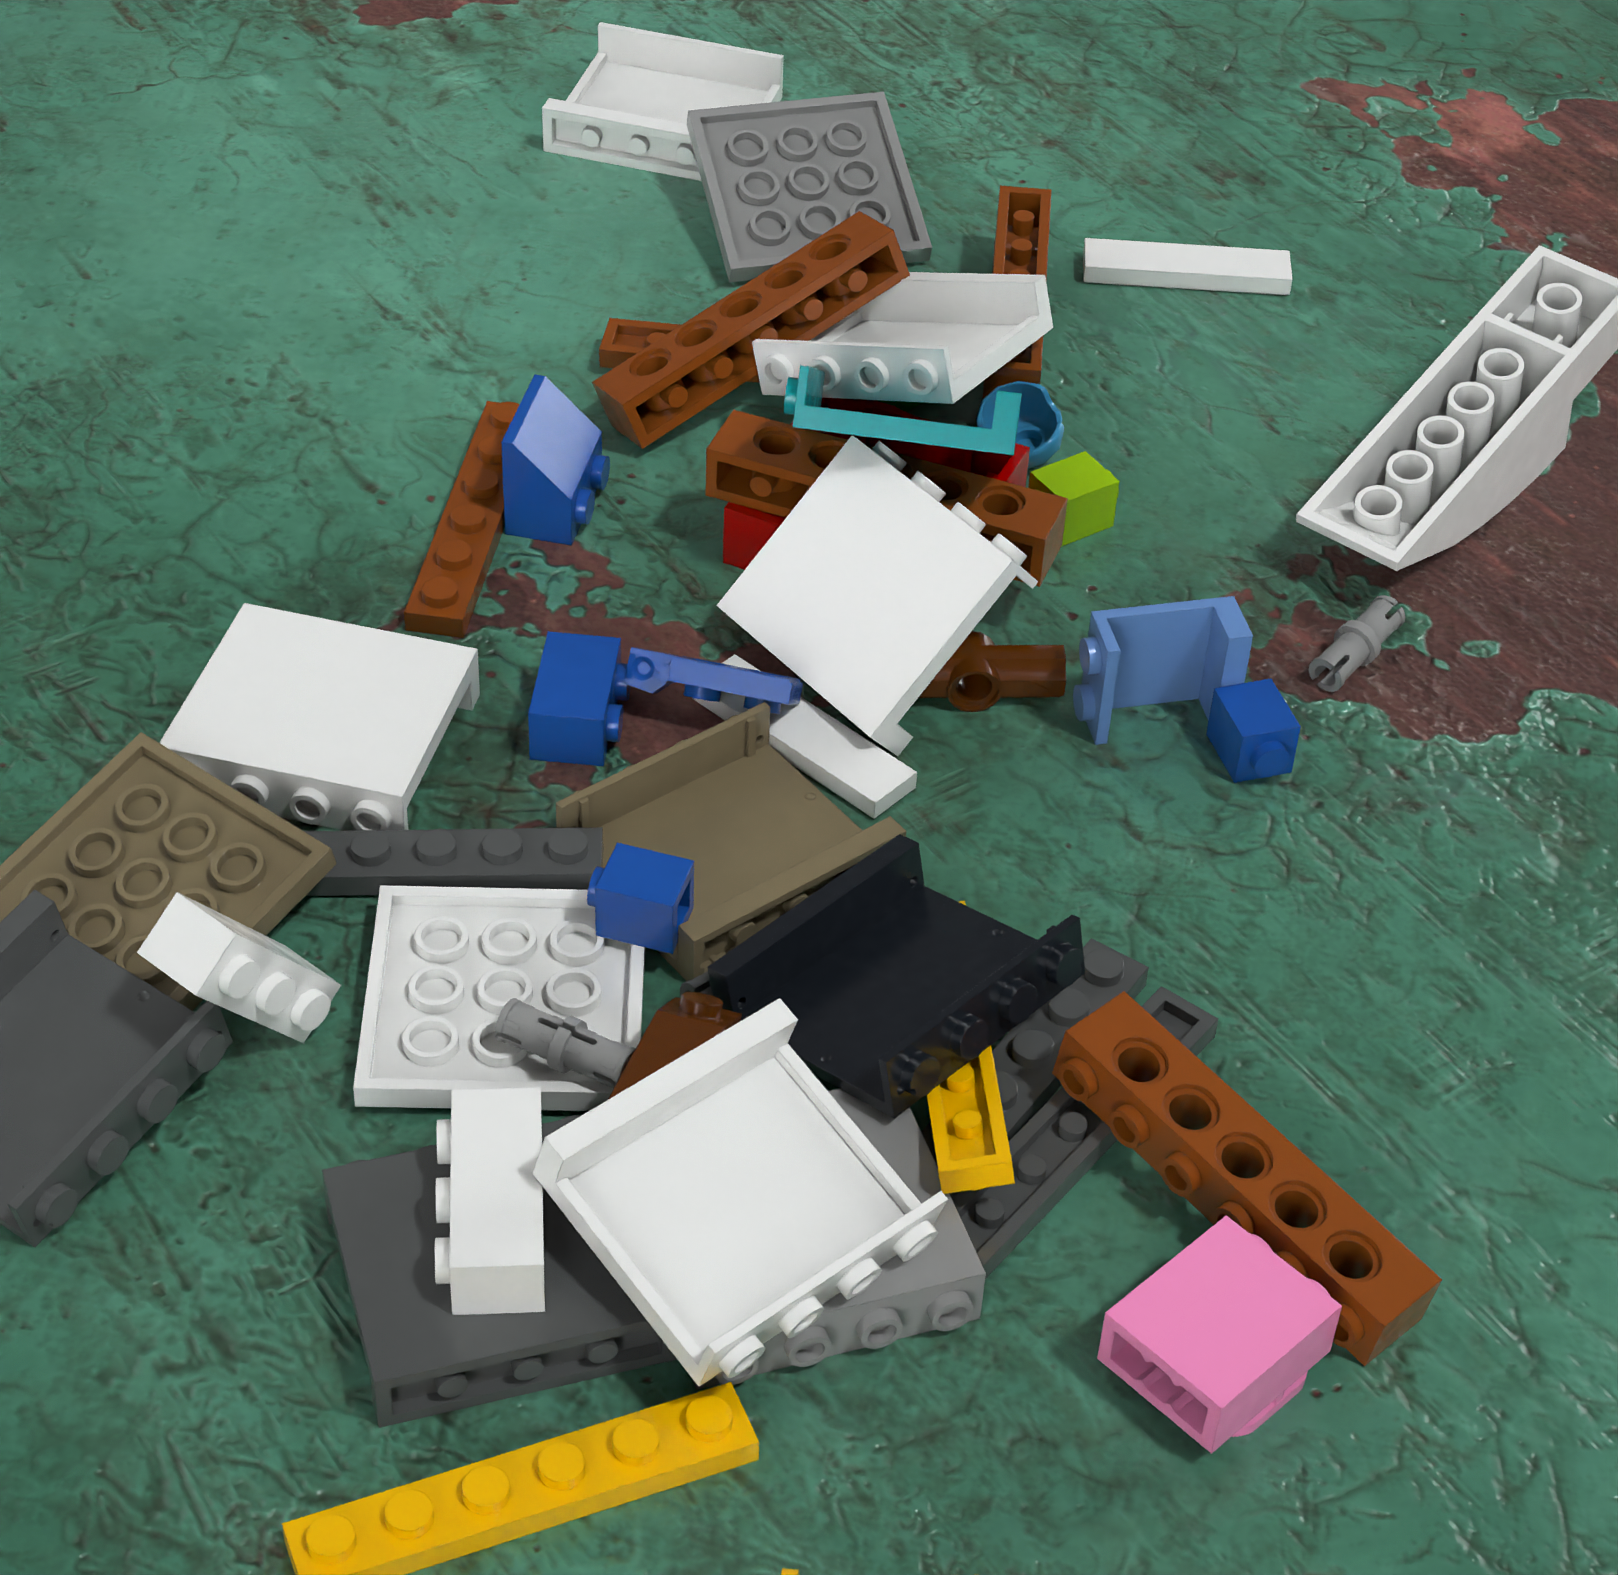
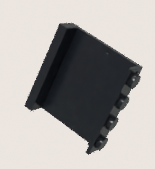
[707,834,1085,1119]

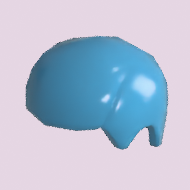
[976,381,1065,469]

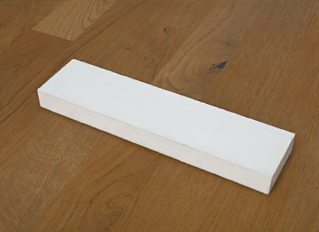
[1083,238,1293,295]
[692,654,917,819]

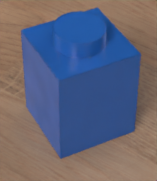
[1206,678,1301,783]
[587,843,694,954]

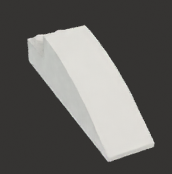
[1296,245,1618,571]

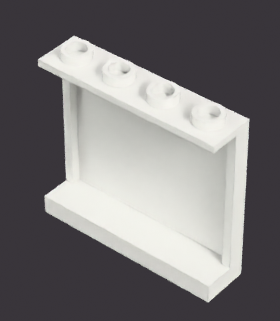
[542,22,784,181]
[752,272,1053,404]
[716,435,1038,756]
[160,603,480,831]
[532,998,948,1386]

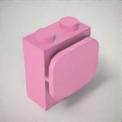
[1097,1215,1342,1454]

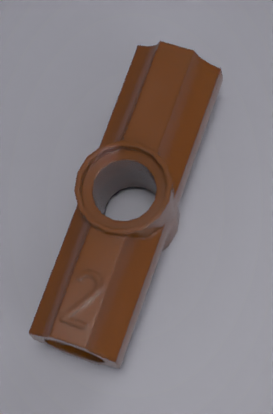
[918,631,1066,712]

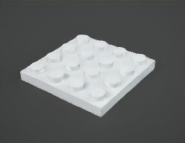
[353,885,645,1111]

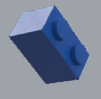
[528,631,631,766]

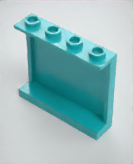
[784,365,1022,455]

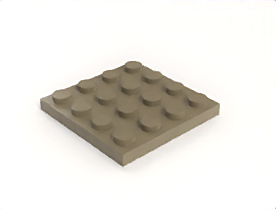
[0,732,337,1011]

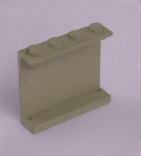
[556,702,907,981]

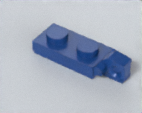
[624,647,803,714]

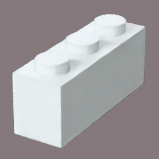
[137,892,341,1043]
[435,1086,545,1315]

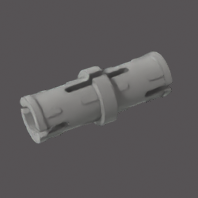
[1308,595,1406,692]
[495,998,636,1089]

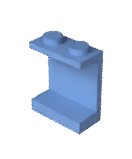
[1073,596,1253,745]

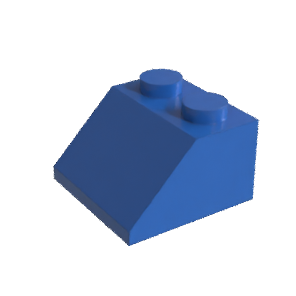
[501,374,610,546]

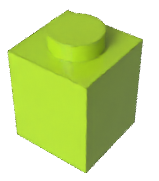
[1028,451,1120,547]

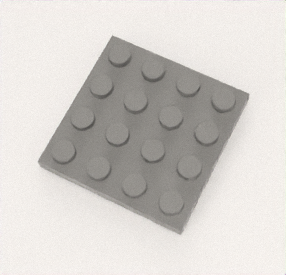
[686,92,932,282]

